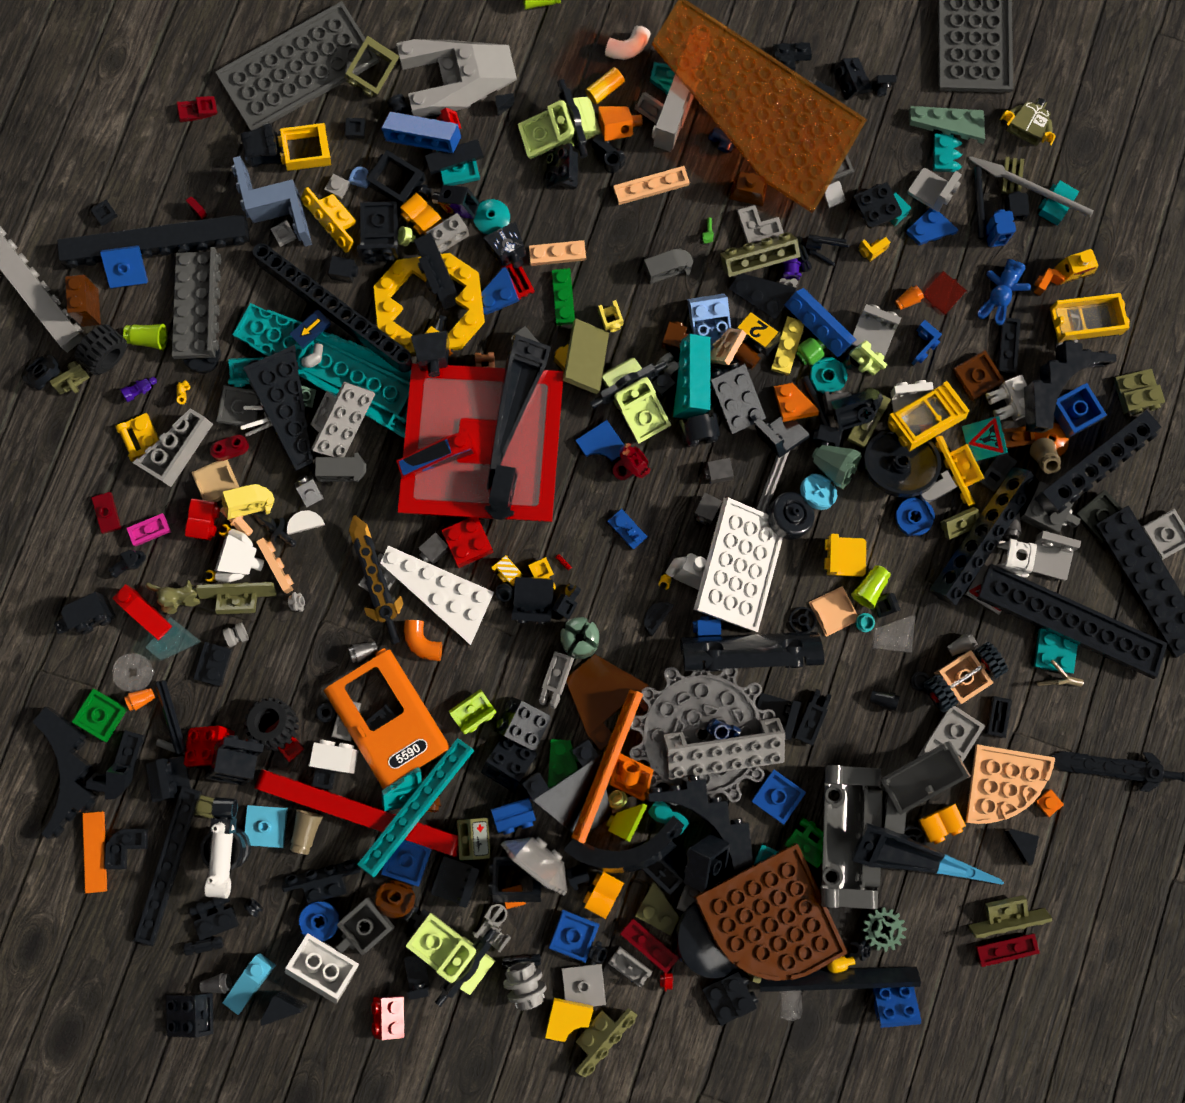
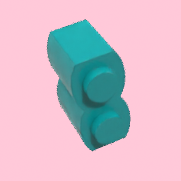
[1038,180,1079,226]
[648,802,689,835]

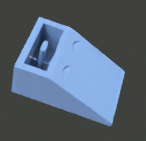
[687,294,731,351]

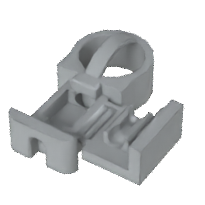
[473,904,511,952]

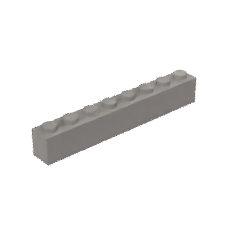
[0,226,84,352]

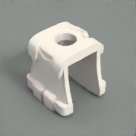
[996,539,1037,578]

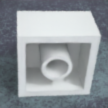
[309,740,359,774]

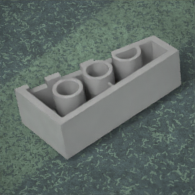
[132,408,213,487]

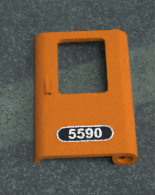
[323,648,450,790]

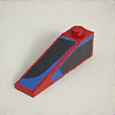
[397,430,476,479]

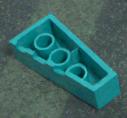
[673,334,710,419]

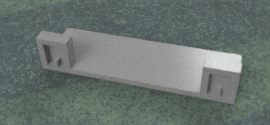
[663,718,785,780]

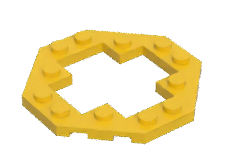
[374,253,485,356]

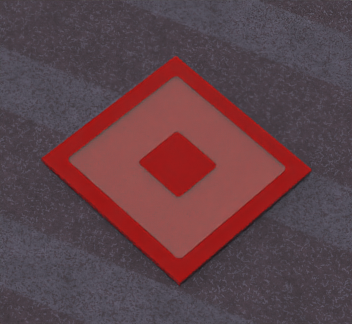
[398,363,564,522]

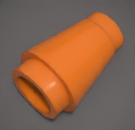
[895,285,924,310]
[124,688,155,711]

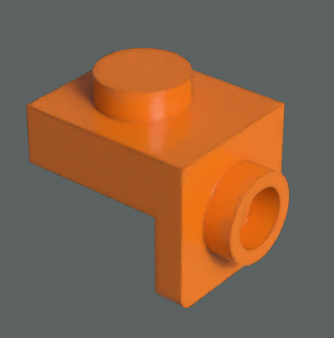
[1033,268,1065,296]

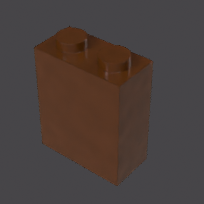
[65,275,101,327]

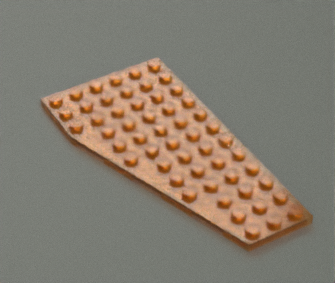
[651,0,867,213]

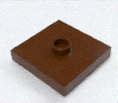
[952,350,1005,401]

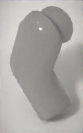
[301,343,323,368]

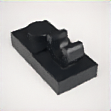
[871,75,897,96]

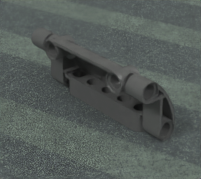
[821,765,882,909]

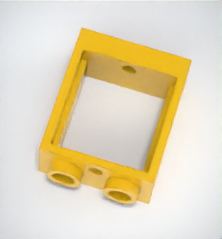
[278,123,331,171]

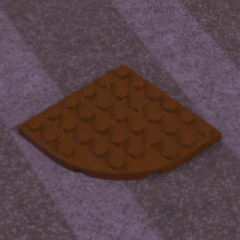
[694,843,848,981]

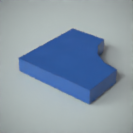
[576,420,624,462]

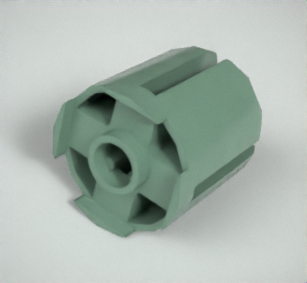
[560,617,599,659]

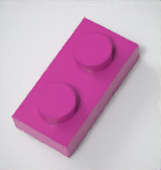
[127,513,171,547]

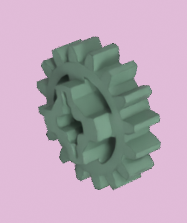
[862,907,907,952]

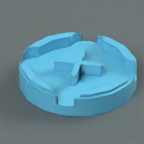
[800,474,837,510]

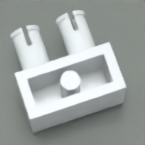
[986,375,1027,421]

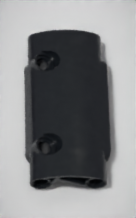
[680,632,824,672]

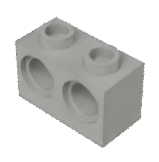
[426,213,469,253]

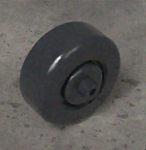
[767,492,815,540]

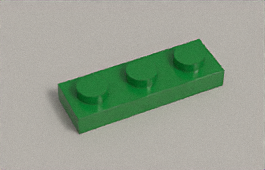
[552,268,575,326]

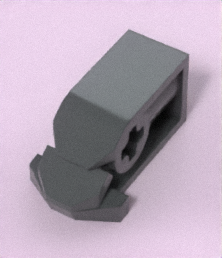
[644,248,693,284]
[315,453,366,482]
[881,786,906,834]

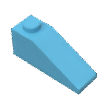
[223,953,276,1015]

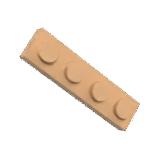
[613,166,690,205]

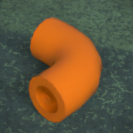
[404,620,442,661]

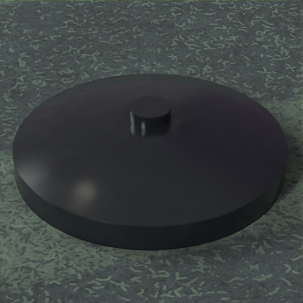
[863,429,941,498]
[675,902,739,978]

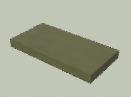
[563,319,609,394]

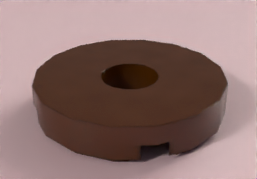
[375,880,415,918]

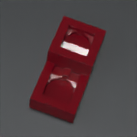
[177,96,217,122]

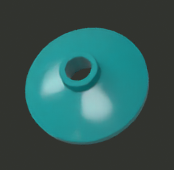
[473,199,510,235]

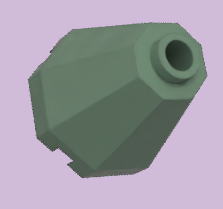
[812,445,862,489]

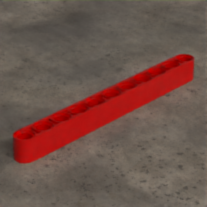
[254,769,459,857]

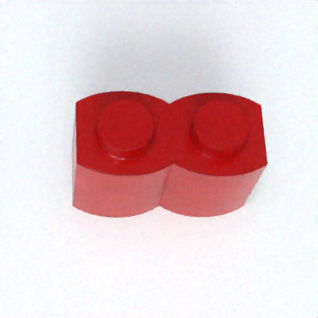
[185,499,220,541]

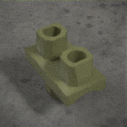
[50,361,90,395]

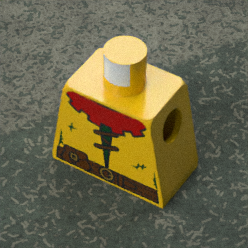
[1054,249,1098,285]

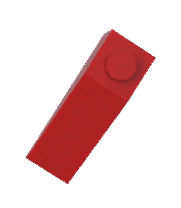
[112,584,172,640]

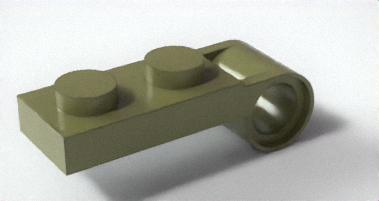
[847,394,891,449]

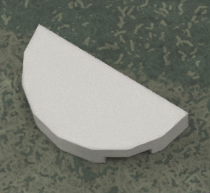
[287,510,325,535]

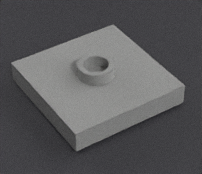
[1142,509,1185,560]
[562,963,606,1006]

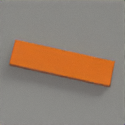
[83,812,107,893]

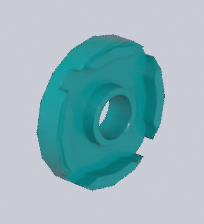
[810,357,847,395]

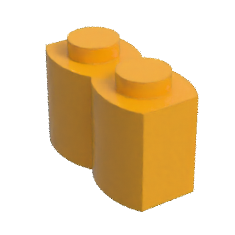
[400,193,443,235]
[917,804,966,844]
[583,872,624,919]

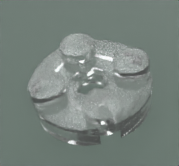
[113,653,154,692]

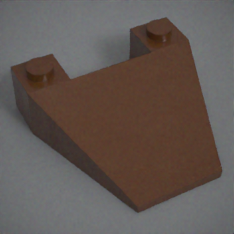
[566,654,649,751]

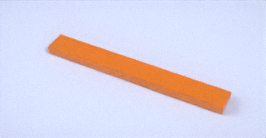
[572,690,643,843]

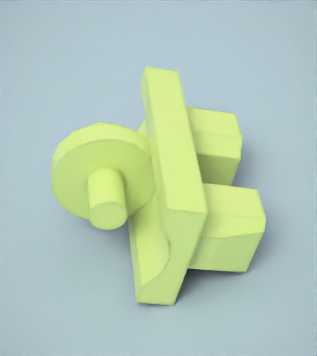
[849,340,887,376]

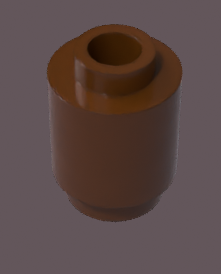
[734,342,761,370]

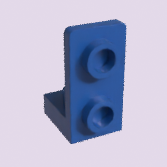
[911,320,942,365]

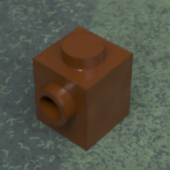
[662,321,689,353]

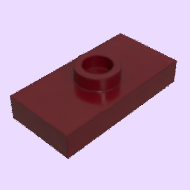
[92,492,122,534]

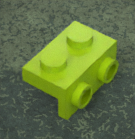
[449,689,496,735]

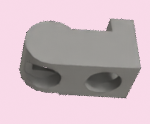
[918,471,957,503]

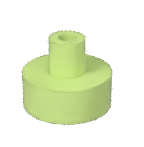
[398,226,416,246]

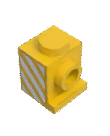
[491,555,522,587]

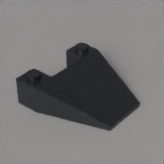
[520,740,612,833]

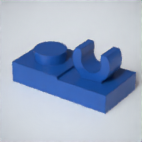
[608,509,647,550]

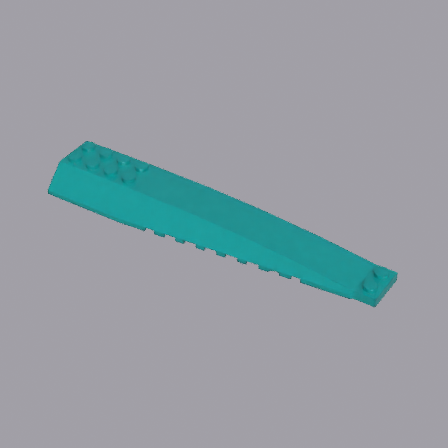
[233,303,411,438]

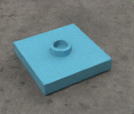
[245,805,288,848]

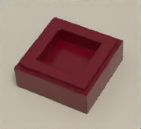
[186,196,207,220]

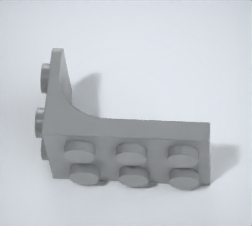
[918,706,985,762]

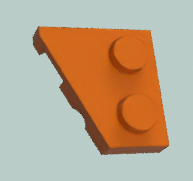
[774,383,819,422]

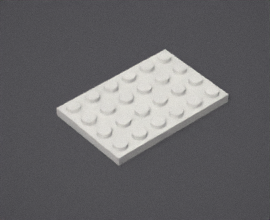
[694,498,783,632]

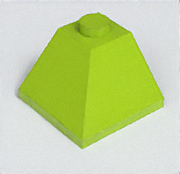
[606,804,647,842]

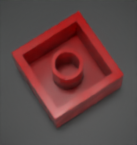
[442,517,494,568]

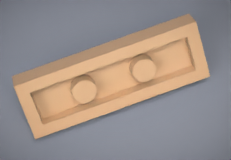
[529,240,586,266]
[256,538,294,594]

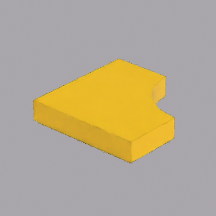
[545,998,593,1042]

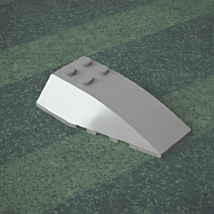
[501,837,567,895]

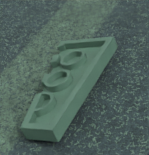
[909,106,985,144]

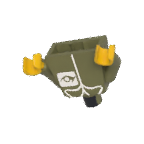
[1000,98,1056,146]

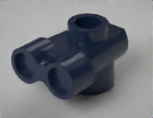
[708,127,739,154]
[706,718,741,740]

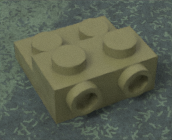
[1113,369,1165,416]

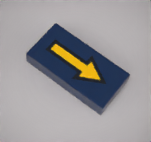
[290,310,332,349]

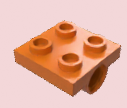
[609,753,654,802]

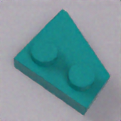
[382,767,422,811]

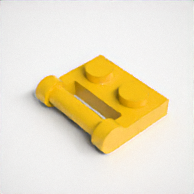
[115,413,160,461]

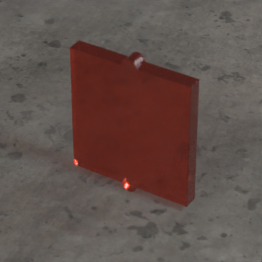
[923,271,967,315]

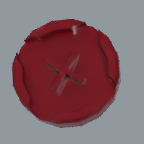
[613,443,650,480]

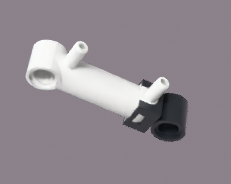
[205,797,238,898]

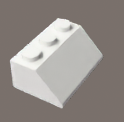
[285,933,359,1004]

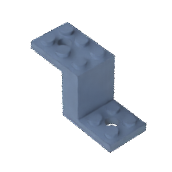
[232,156,312,246]

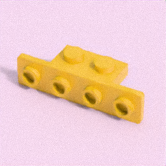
[301,187,356,253]
[935,436,985,506]

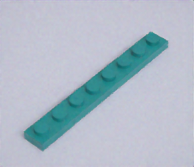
[357,738,474,877]

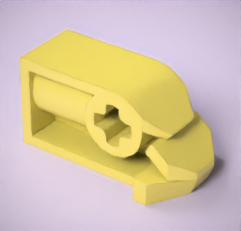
[222,484,275,520]

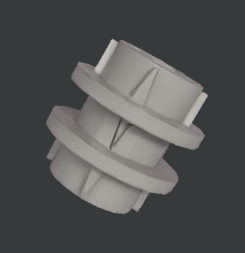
[503,961,547,1010]

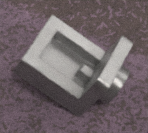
[294,475,324,507]

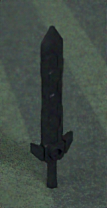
[1051,751,1185,792]

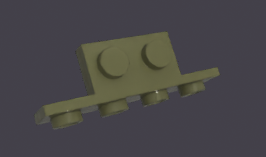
[196,582,277,614]
[968,895,1052,938]
[575,1008,638,1077]

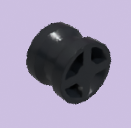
[387,94,410,114]

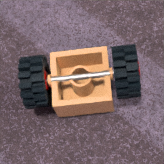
[924,642,1008,713]

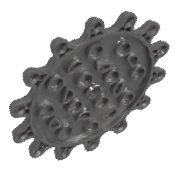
[629,661,776,806]

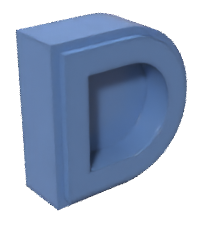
[348,166,368,189]

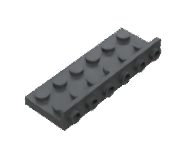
[172,247,221,359]

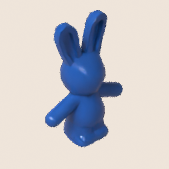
[978,259,1031,325]

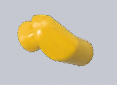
[177,380,190,404]

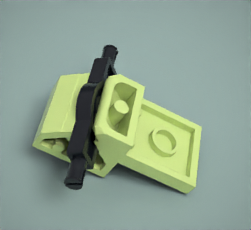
[518,79,601,159]
[589,357,671,444]
[406,913,497,1007]

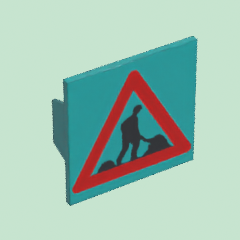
[962,416,1008,461]

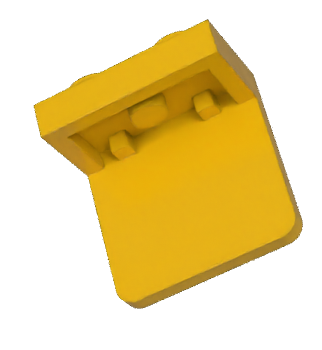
[824,534,866,577]

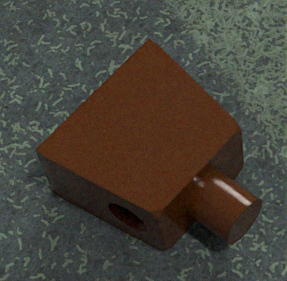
[729,172,767,206]

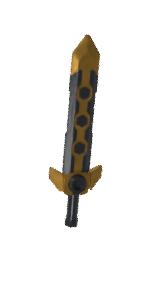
[349,515,403,645]

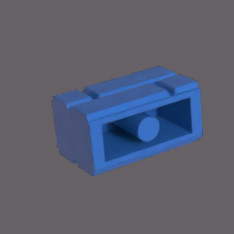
[985,210,1016,247]
[491,798,536,835]

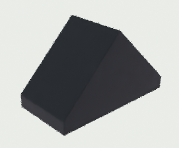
[1004,828,1039,866]

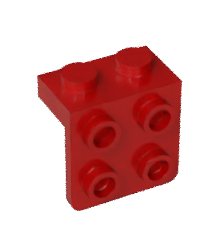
[184,726,235,767]

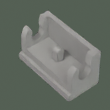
[608,946,652,987]

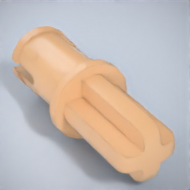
[220,507,253,537]

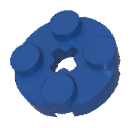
[895,498,935,536]
[299,901,340,942]

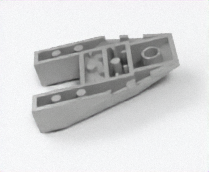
[397,39,517,118]

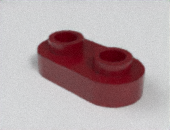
[210,435,249,461]

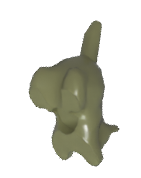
[145,580,200,614]

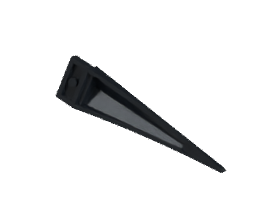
[487,334,551,490]

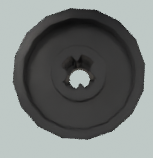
[200,826,251,870]

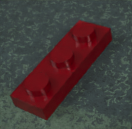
[620,918,679,974]
[975,933,1040,967]

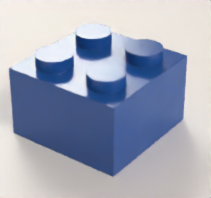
[1054,383,1107,438]

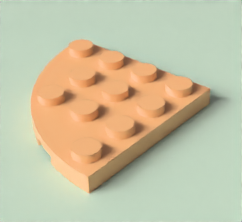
[965,744,1055,824]

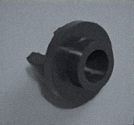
[850,940,871,961]

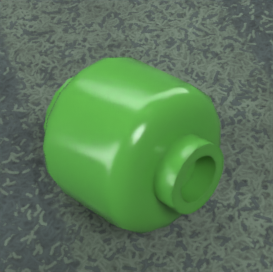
[796,337,825,365]

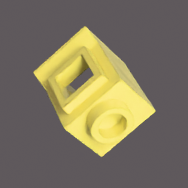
[598,300,623,332]

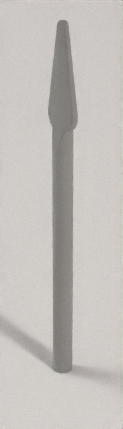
[969,156,1094,217]

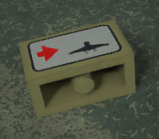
[457,818,490,860]

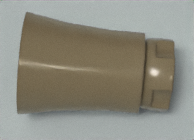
[1029,438,1061,474]
[290,810,323,855]

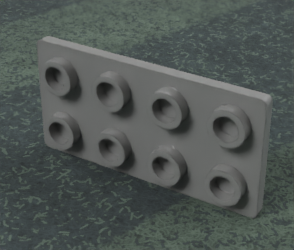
[311,382,375,457]

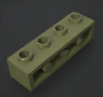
[720,233,800,277]

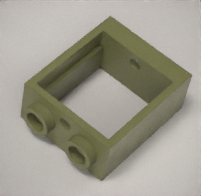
[344,36,400,97]

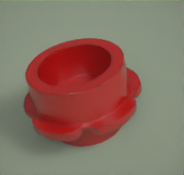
[660,972,673,992]

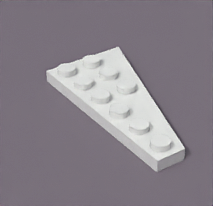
[380,546,494,645]

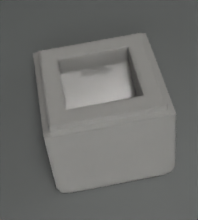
[821,181,846,208]

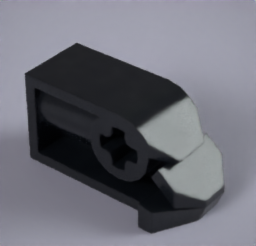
[831,388,883,431]
[485,464,518,520]

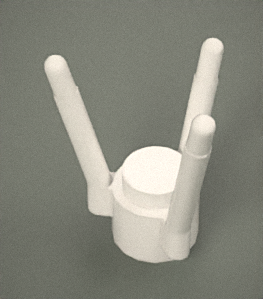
[240,406,271,436]

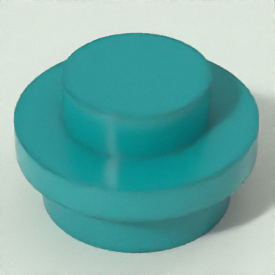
[856,613,875,632]

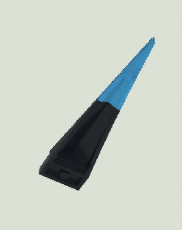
[851,823,1004,885]

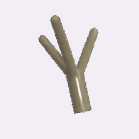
[1037,660,1084,687]

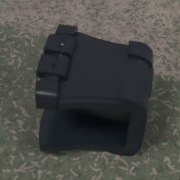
[240,122,283,167]

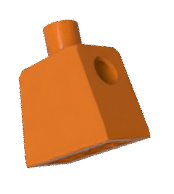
[598,106,642,141]

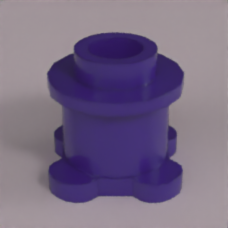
[781,258,801,281]

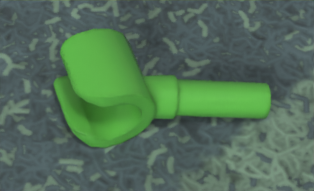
[702,217,714,244]

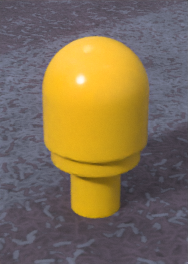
[827,956,855,973]

